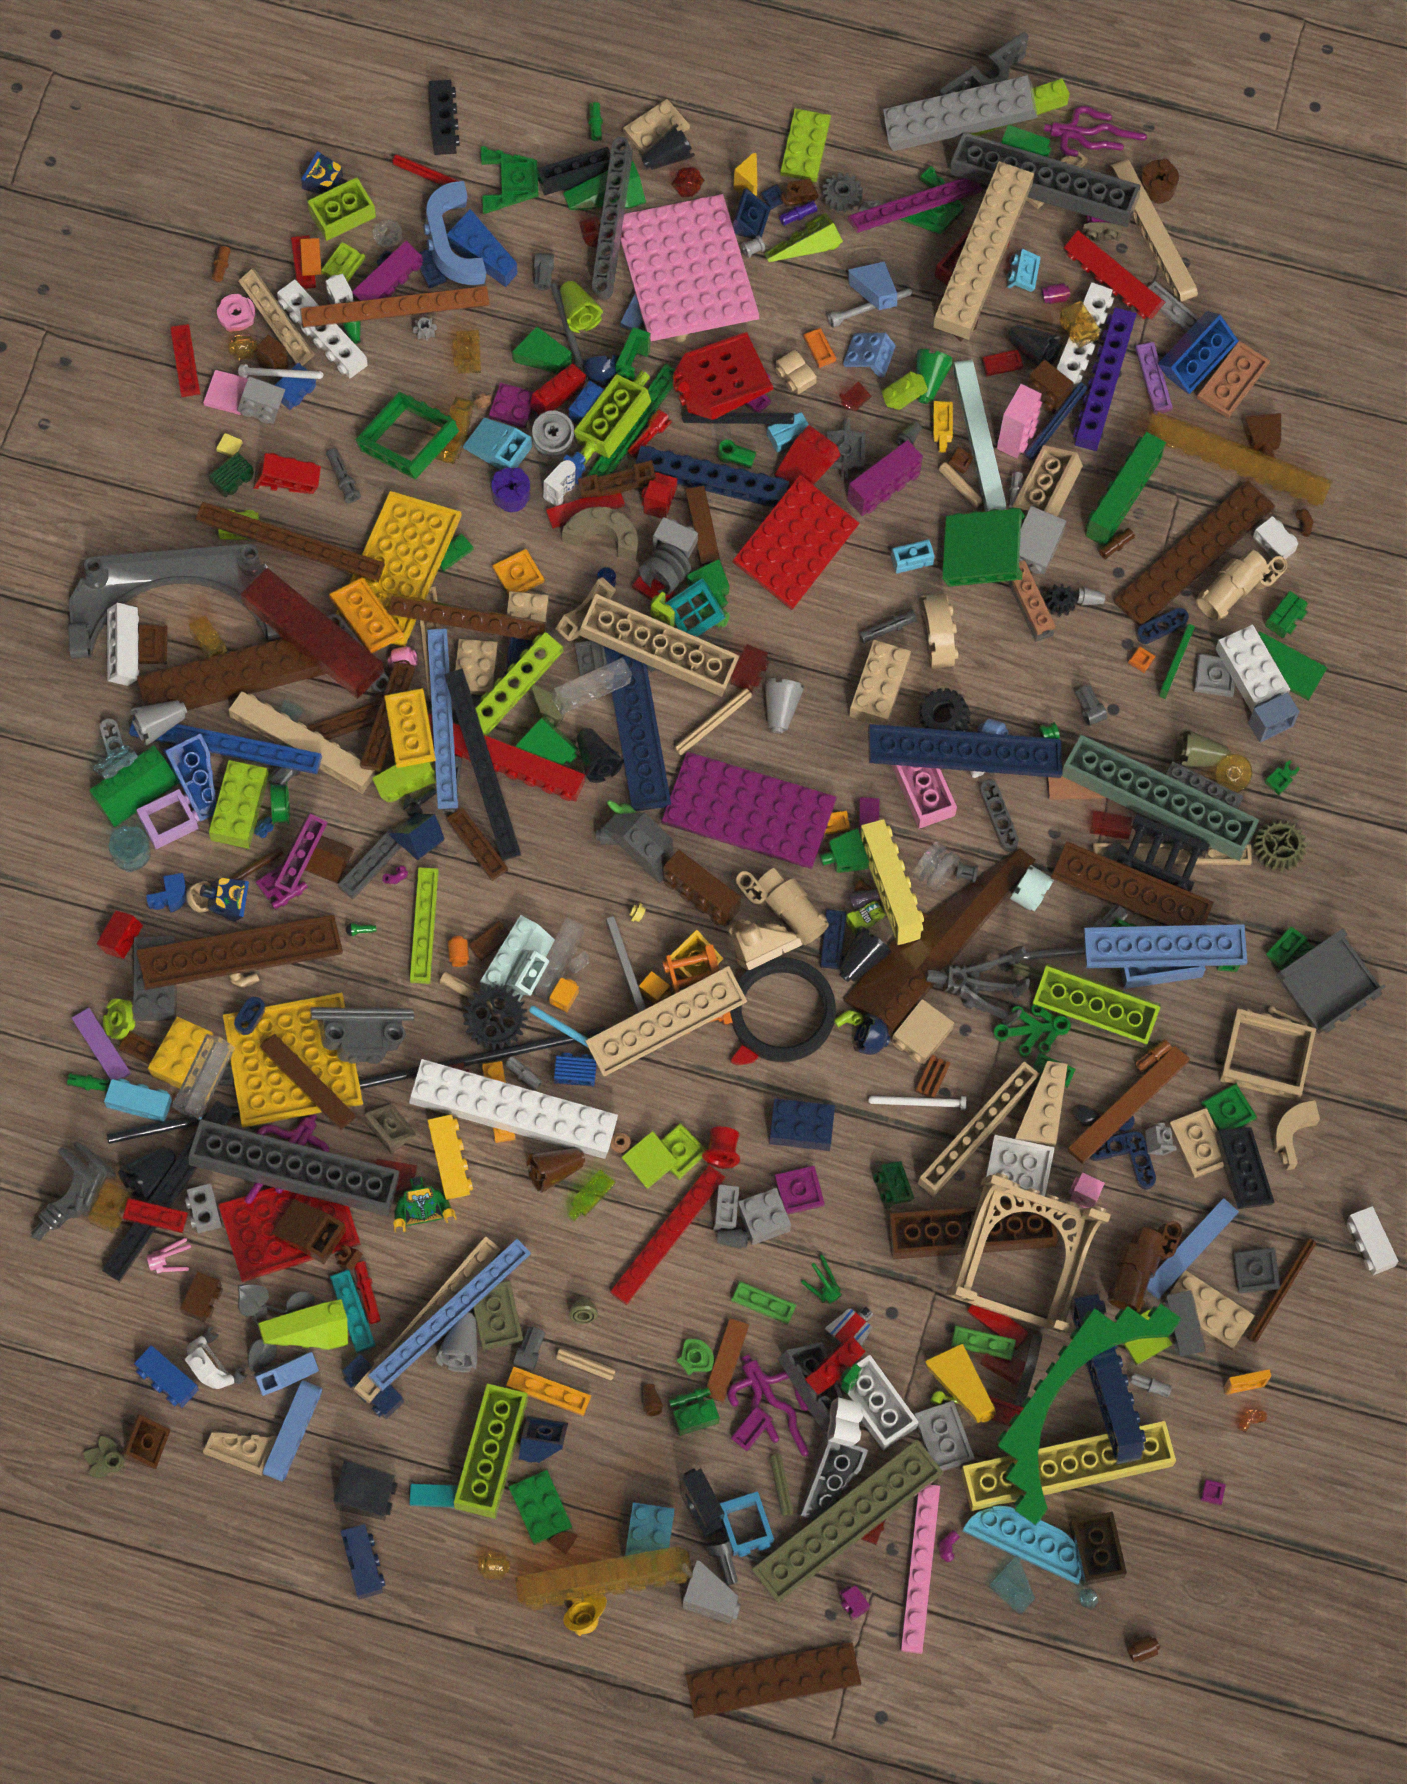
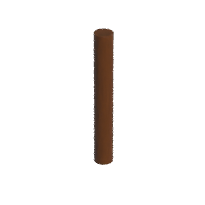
[229,847,284,880]

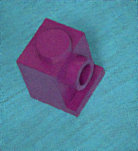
[839,1585,870,1621]

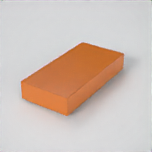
[300,238,322,276]
[803,328,836,368]

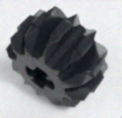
[1044,583,1078,617]

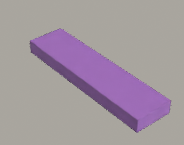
[1135,342,1173,414]
[72,1008,131,1080]

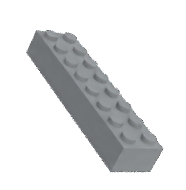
[883,75,1038,151]

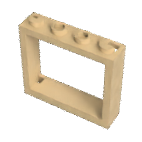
[1220,1009,1316,1101]

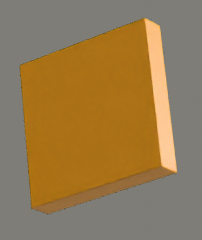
[492,549,545,595]
[1223,1369,1271,1395]

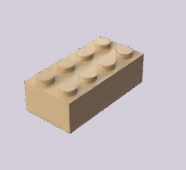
[849,640,911,725]

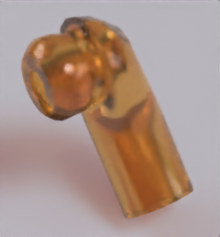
[1237,1409,1268,1433]

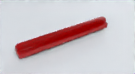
[393,154,459,186]

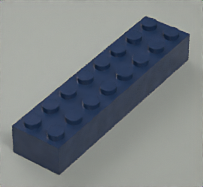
[1072,1294,1146,1464]

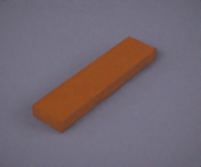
[706,1318,749,1403]

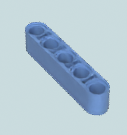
[263,1380,322,1482]

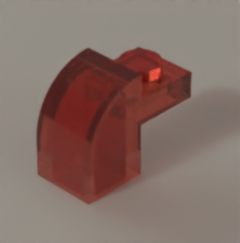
[579,216,624,247]

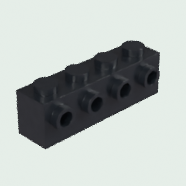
[537,147,611,196]

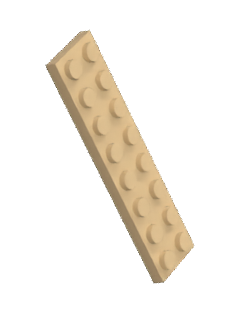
[585,966,747,1077]

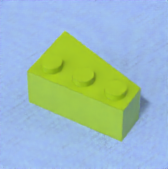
[372,761,436,802]

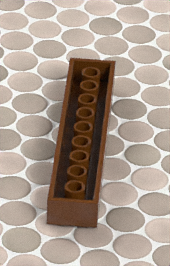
[137,627,339,710]

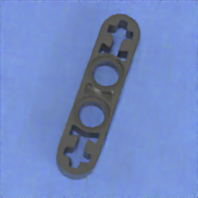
[980,780,1019,852]

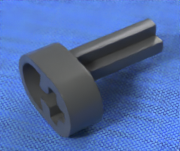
[706,1539,738,1585]

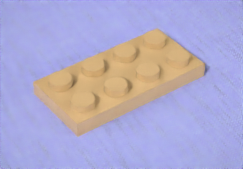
[1163,1270,1255,1350]

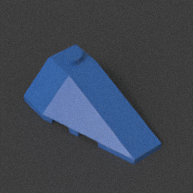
[163,733,217,822]

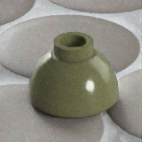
[569,1296,598,1324]

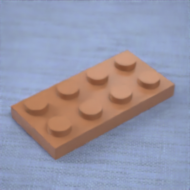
[1197,341,1271,419]

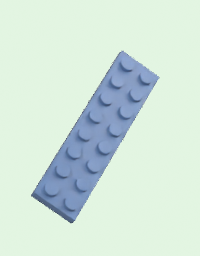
[1084,924,1247,968]

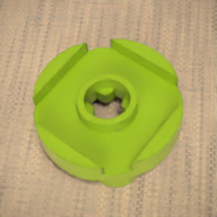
[103,998,135,1039]

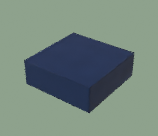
[761,184,783,210]

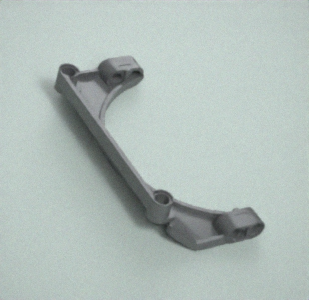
[68,544,286,659]

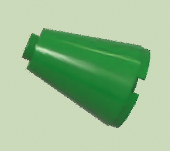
[915,349,953,404]

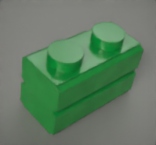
[1265,591,1308,638]

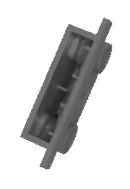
[310,1007,414,1064]

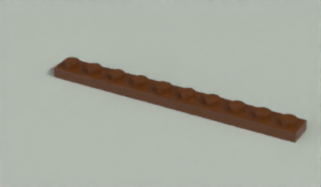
[196,501,385,583]

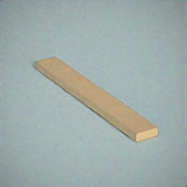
[1093,843,1252,865]

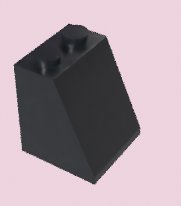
[334,1460,398,1521]

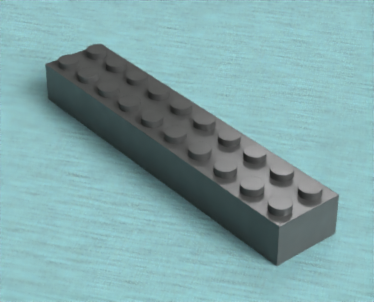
[951,132,1141,227]
[189,1119,400,1217]

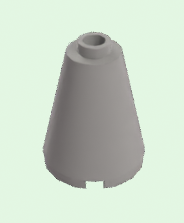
[765,678,804,734]
[130,700,187,746]
[436,1312,477,1372]

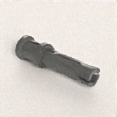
[326,448,361,503]

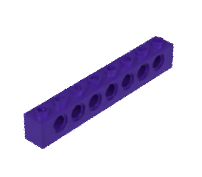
[1073,307,1137,451]

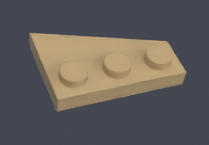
[203,1432,278,1476]

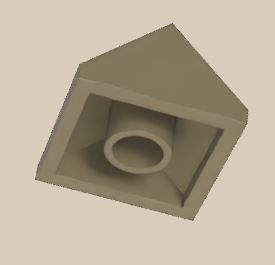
[365,1104,416,1154]

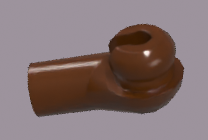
[1296,509,1314,537]

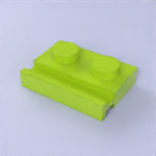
[321,242,365,283]

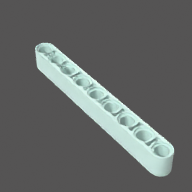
[953,359,1006,512]

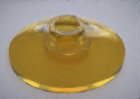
[1215,754,1252,793]

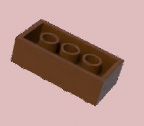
[663,849,741,927]

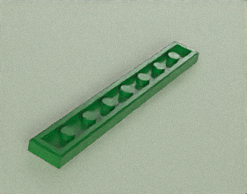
[586,364,676,477]

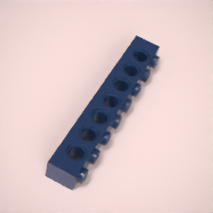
[636,446,789,508]

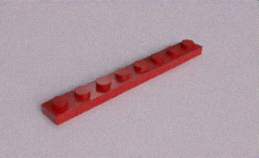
[610,1165,726,1305]

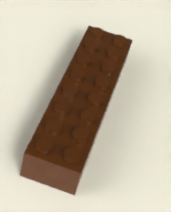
[888,1203,1058,1260]

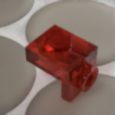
[839,381,872,412]

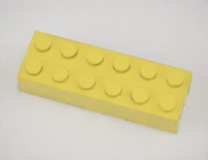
[861,819,924,945]

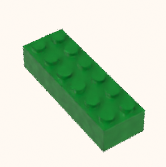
[1085,431,1167,546]

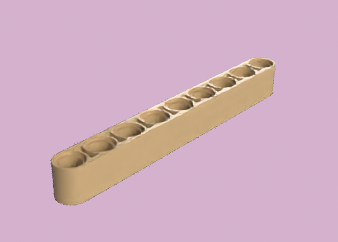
[1109,159,1198,302]

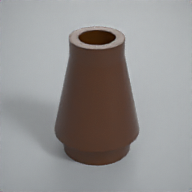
[642,1384,663,1417]

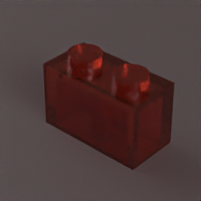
[730,644,770,693]

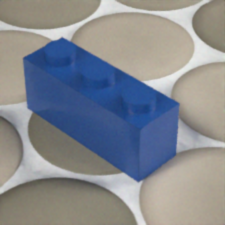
[134,1345,199,1408]

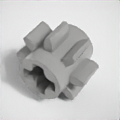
[413,316,437,341]

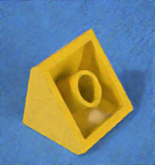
[733,153,757,197]
[670,930,724,979]

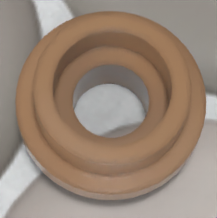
[473,393,492,409]
[610,1133,631,1153]

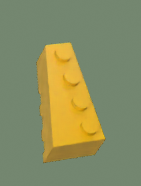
[427,1114,473,1200]

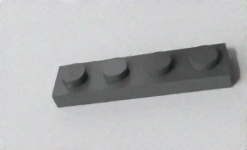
[338,828,402,899]

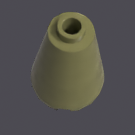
[1174,729,1231,768]

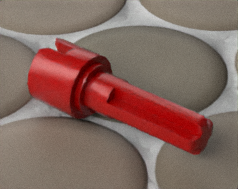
[628,409,672,457]

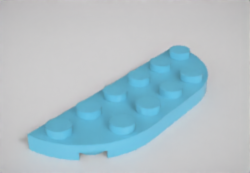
[962,1506,1081,1585]

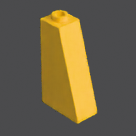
[925,1344,996,1423]

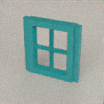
[665,579,726,637]

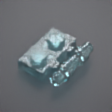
[93,745,138,780]

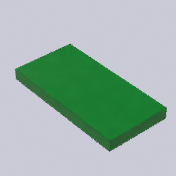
[1258,631,1328,701]

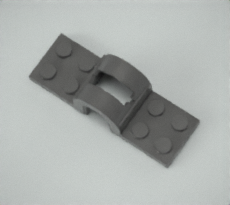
[939,32,1029,96]

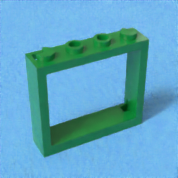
[355,392,459,480]

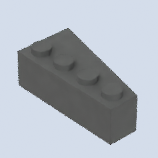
[777,1342,843,1432]

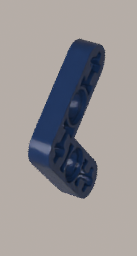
[1090,1132,1156,1190]

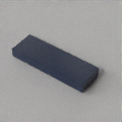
[820,909,846,970]

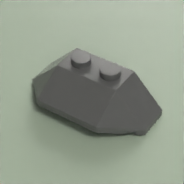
[602,812,673,883]

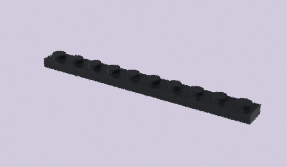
[444,668,522,861]
[102,1100,235,1283]

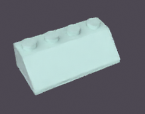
[480,915,556,1001]

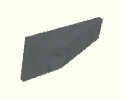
[800,1432,868,1520]

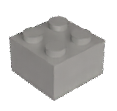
[237,376,285,424]
[737,1188,791,1245]

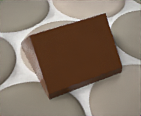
[304,836,354,884]
[123,1414,171,1469]

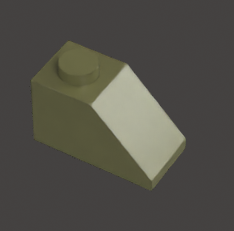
[532,685,569,727]

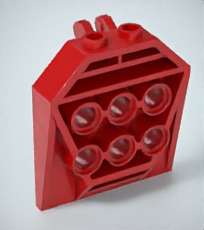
[672,332,774,420]

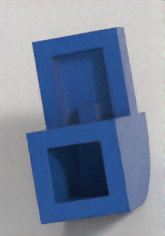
[146,873,187,913]

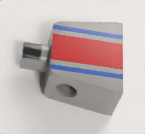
[824,1306,873,1346]

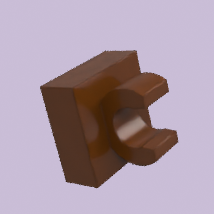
[334,1245,363,1271]

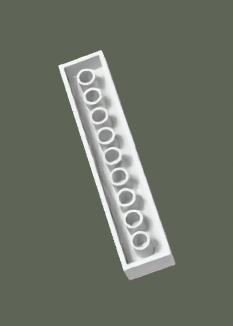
[409,1059,618,1159]

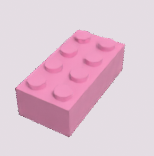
[997,384,1043,458]
[891,765,957,829]

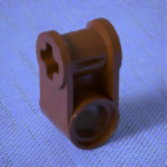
[781,179,819,206]

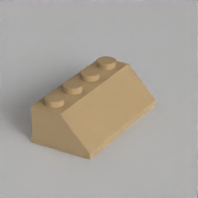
[1012,445,1083,517]

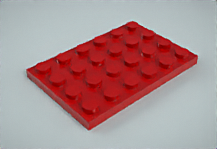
[732,475,860,610]
[218,1187,361,1282]

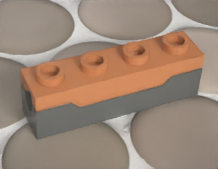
[1007,560,1055,642]

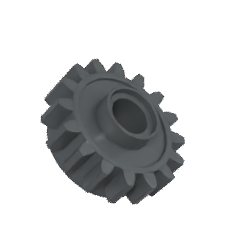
[822,172,863,213]

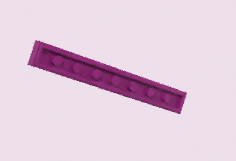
[847,178,983,233]

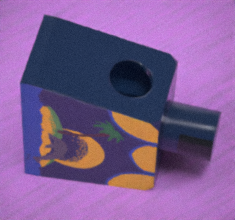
[301,151,348,194]
[200,878,249,922]

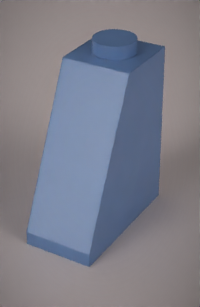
[848,262,897,310]

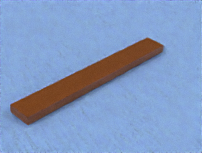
[1067,1046,1190,1164]

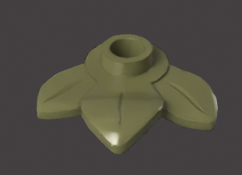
[83,1436,124,1478]

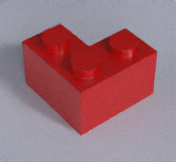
[641,472,678,519]

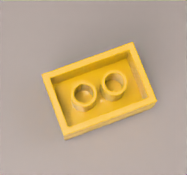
[148,1016,217,1093]

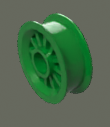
[271,781,290,826]

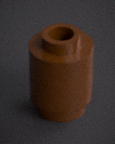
[1127,1635,1160,1663]

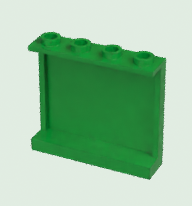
[942,507,1025,587]

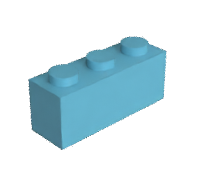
[104,1078,172,1122]

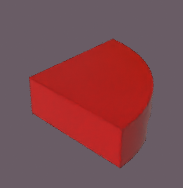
[731,1045,759,1065]

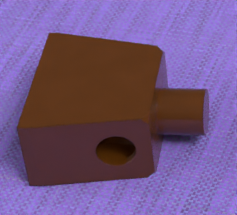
[1243,413,1281,459]

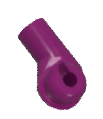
[382,865,408,885]
[939,1530,960,1562]

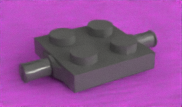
[827,419,866,481]

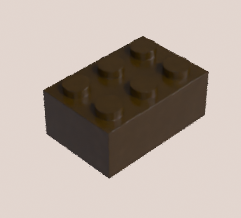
[1069,1511,1127,1586]

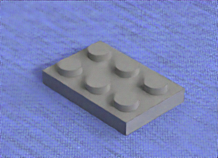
[914,1401,975,1471]

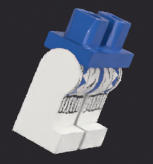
[543,451,586,507]

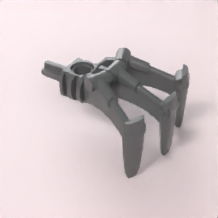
[925,946,1030,1027]
[31,1141,117,1241]

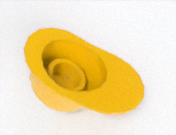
[563,1589,607,1636]

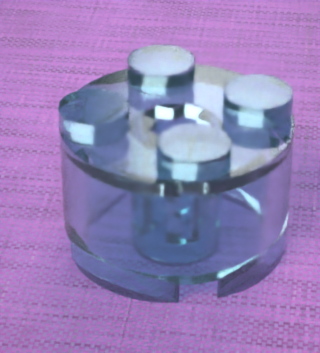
[109,826,151,872]

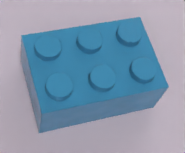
[623,1503,675,1576]

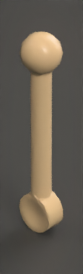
[1268,1006,1308,1026]

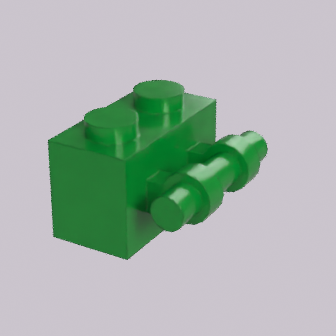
[669,1387,720,1436]

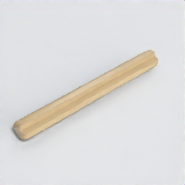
[675,688,752,755]

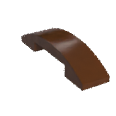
[578,460,656,497]

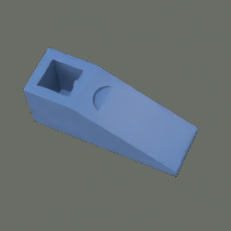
[253,1351,319,1396]

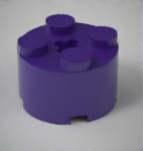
[492,467,530,512]

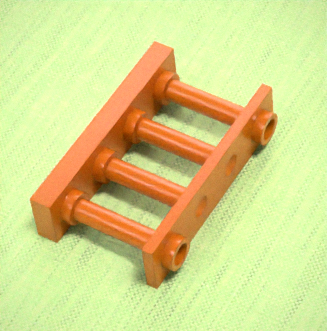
[662,944,733,1035]

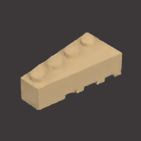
[1015,1061,1068,1147]

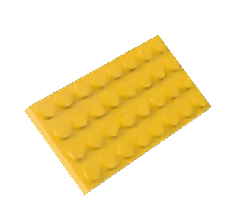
[333,491,462,647]

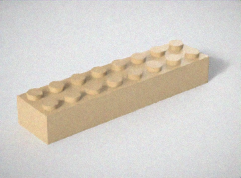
[578,594,739,697]

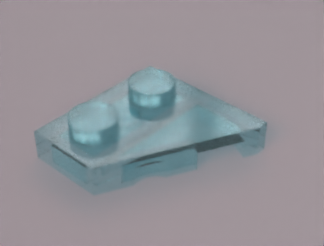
[989,1556,1035,1615]

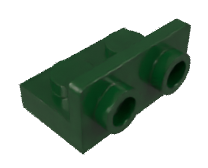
[872,1161,915,1209]

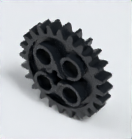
[463,984,528,1050]

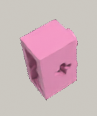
[1069,1172,1105,1209]

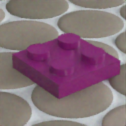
[489,383,534,429]
[775,1166,825,1215]

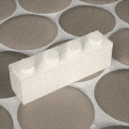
[107,603,139,686]

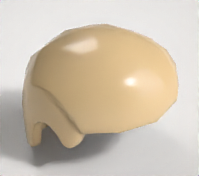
[186,881,211,913]

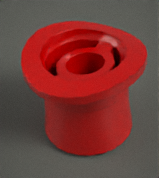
[702,1126,740,1169]

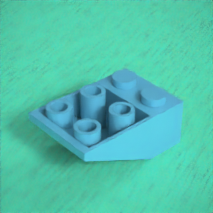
[463,418,532,470]

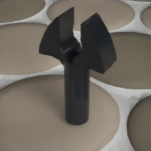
[403,787,437,816]

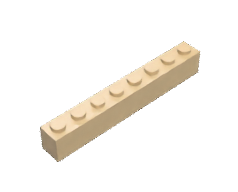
[229,692,375,794]
[918,1061,1040,1197]

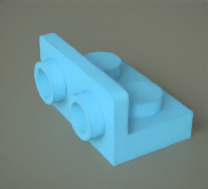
[1006,249,1041,292]

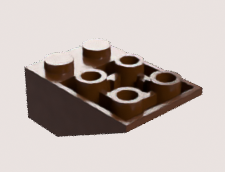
[272,1199,346,1264]

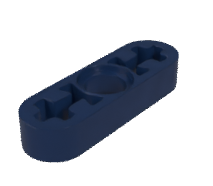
[1137,608,1189,644]

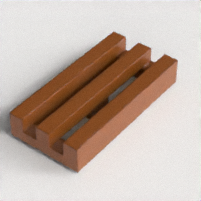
[916,1055,950,1098]

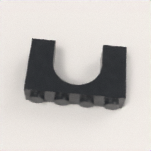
[681,1468,725,1539]

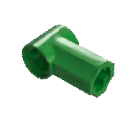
[717,439,757,469]

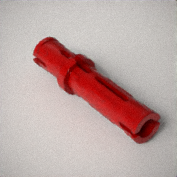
[354,1261,381,1324]

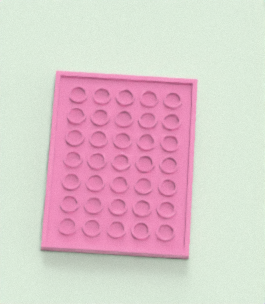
[614,194,759,341]

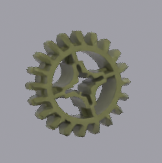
[1253,819,1307,872]

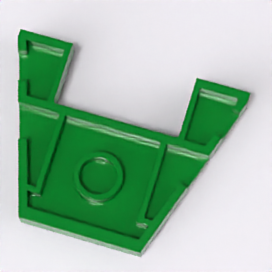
[481,146,539,214]
[898,166,964,234]

